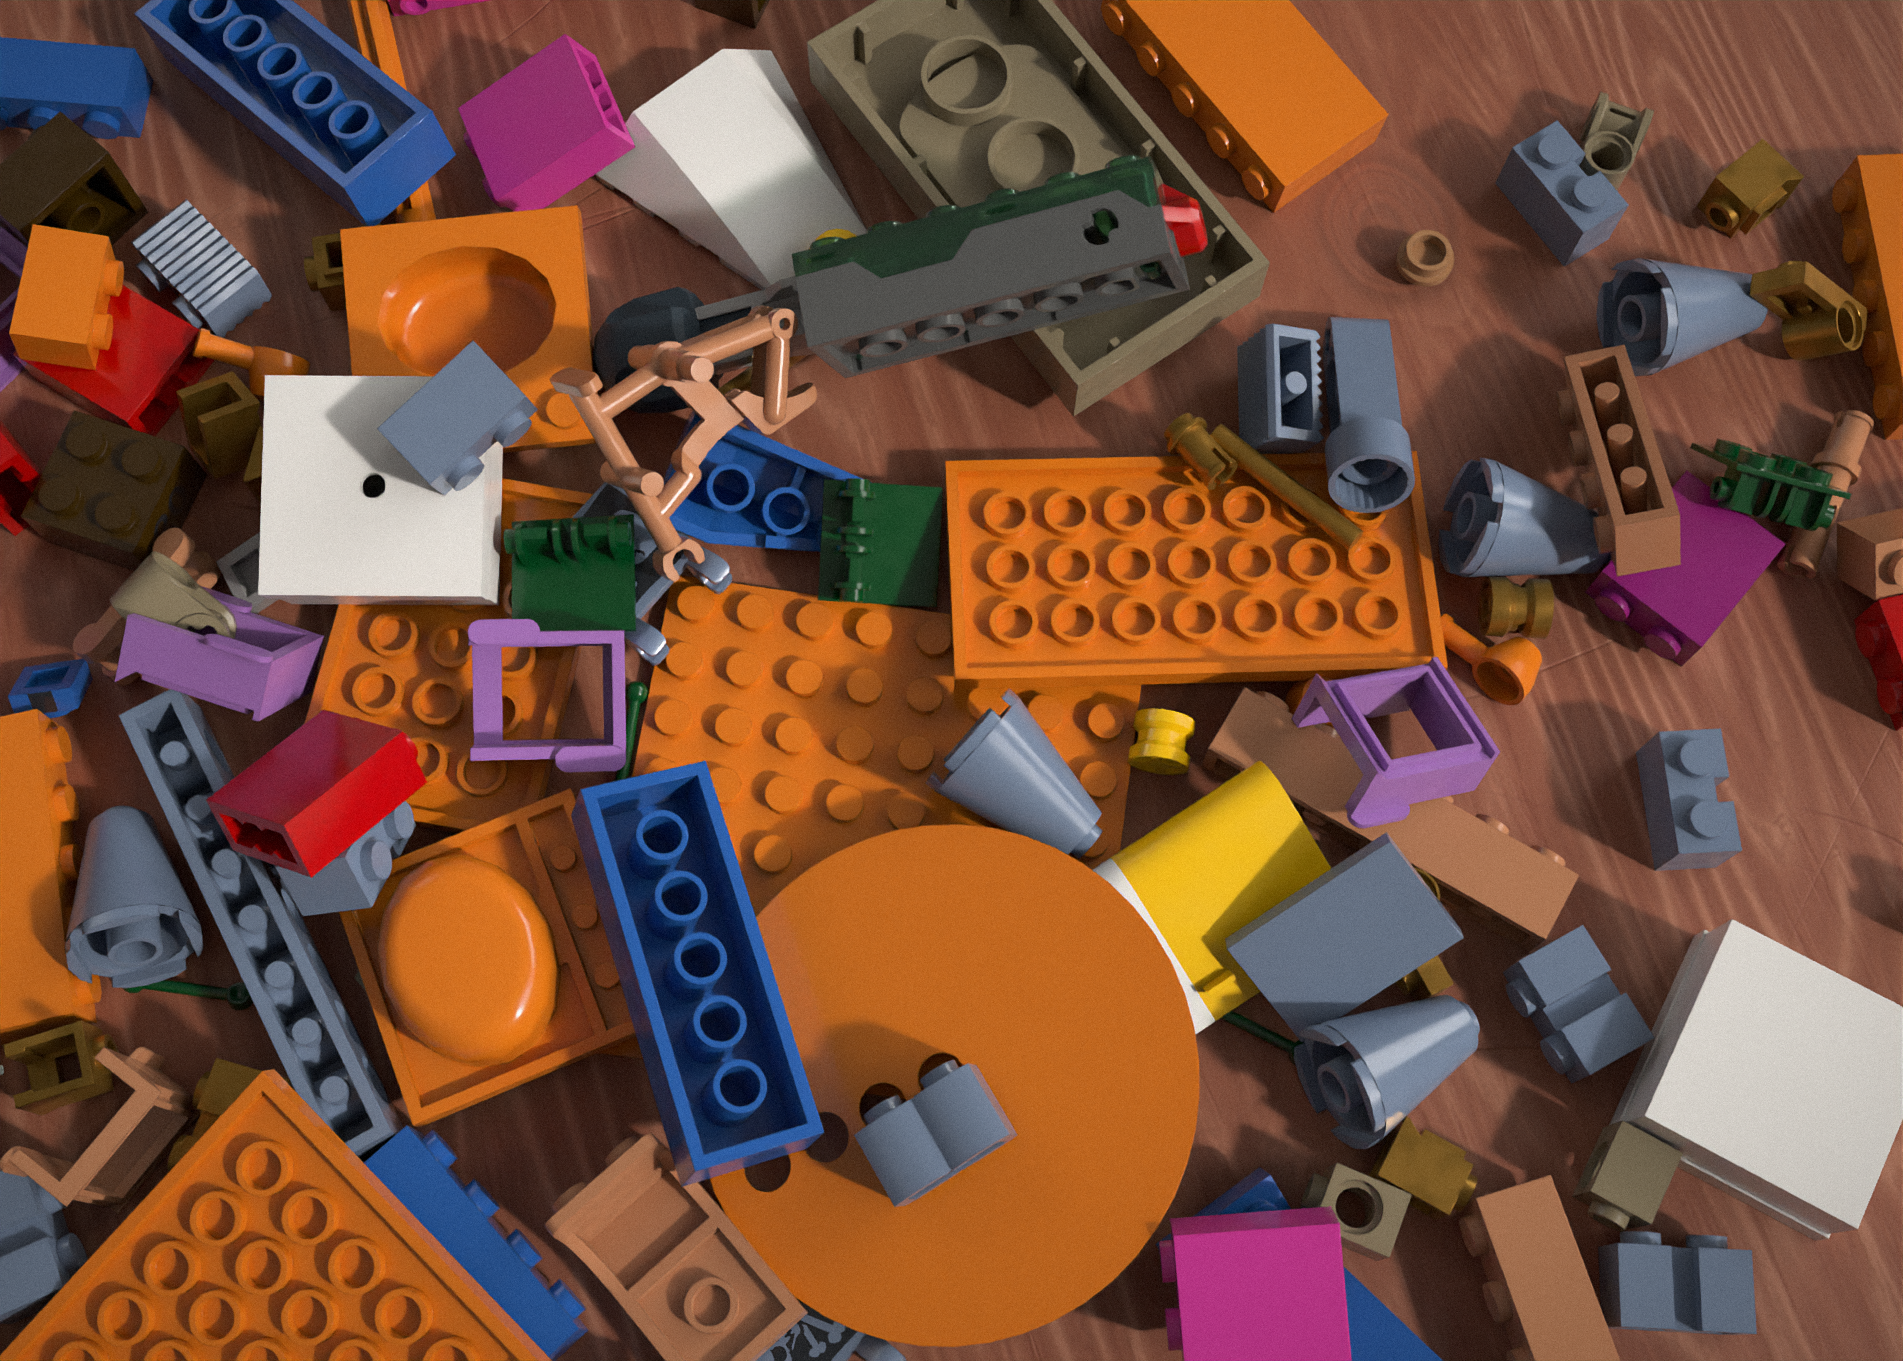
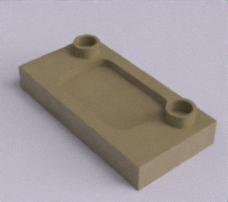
[807,0,1270,417]

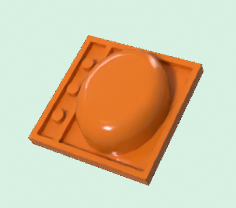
[340,205,598,453]
[339,788,636,1128]

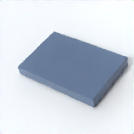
[1225,832,1464,1042]

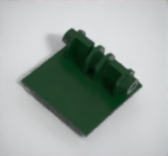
[1690,438,1852,531]
[817,478,943,607]
[504,514,636,632]

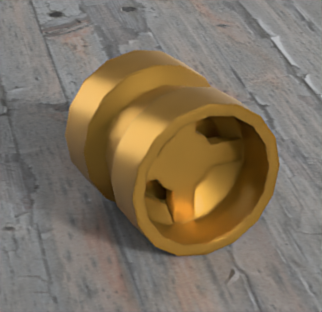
[1478,576,1554,639]

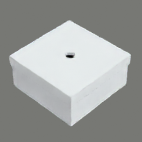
[258,375,503,605]
[1609,919,1903,1241]

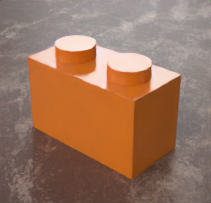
[9,224,124,370]

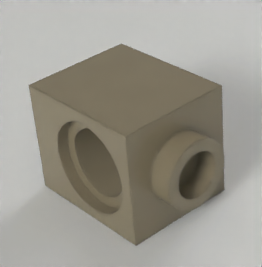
[1572,1120,1683,1232]
[1300,1163,1412,1261]

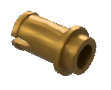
[1163,413,1238,490]

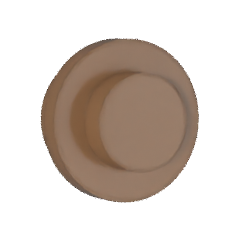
[1396,230,1454,287]

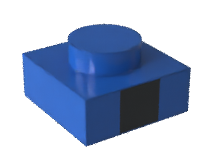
[8,659,93,718]

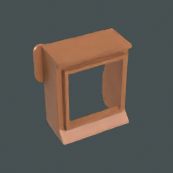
[0,1046,201,1214]

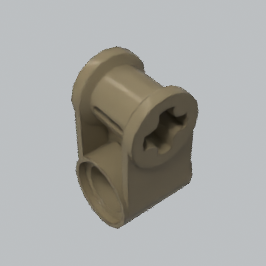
[1579,91,1654,191]
[110,551,237,639]

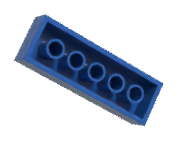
[134,0,456,227]
[571,761,824,1187]

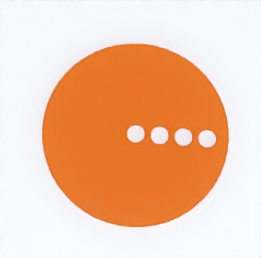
[710,824,1200,1347]

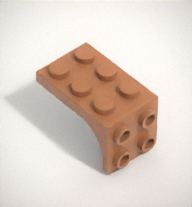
[545,1133,808,1361]

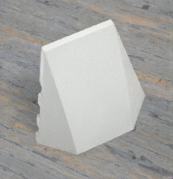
[595,49,868,290]

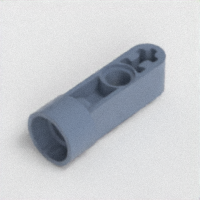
[1323,317,1415,513]

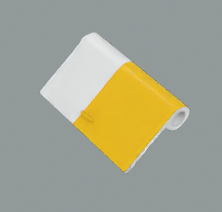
[1092,760,1331,1034]

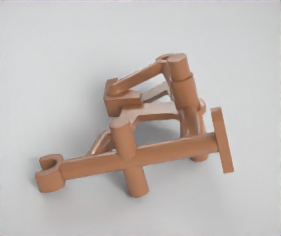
[549,305,817,582]

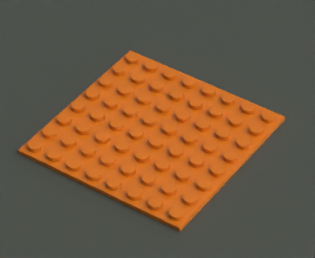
[597,576,1141,1100]

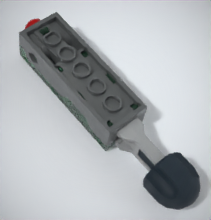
[593,155,1208,413]

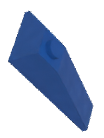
[663,411,872,552]

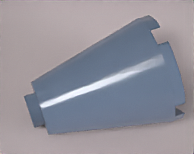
[1596,258,1768,377]
[1438,457,1612,577]
[925,689,1103,859]
[65,805,203,988]
[1294,995,1480,1149]

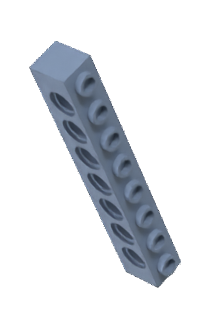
[119,689,404,1163]

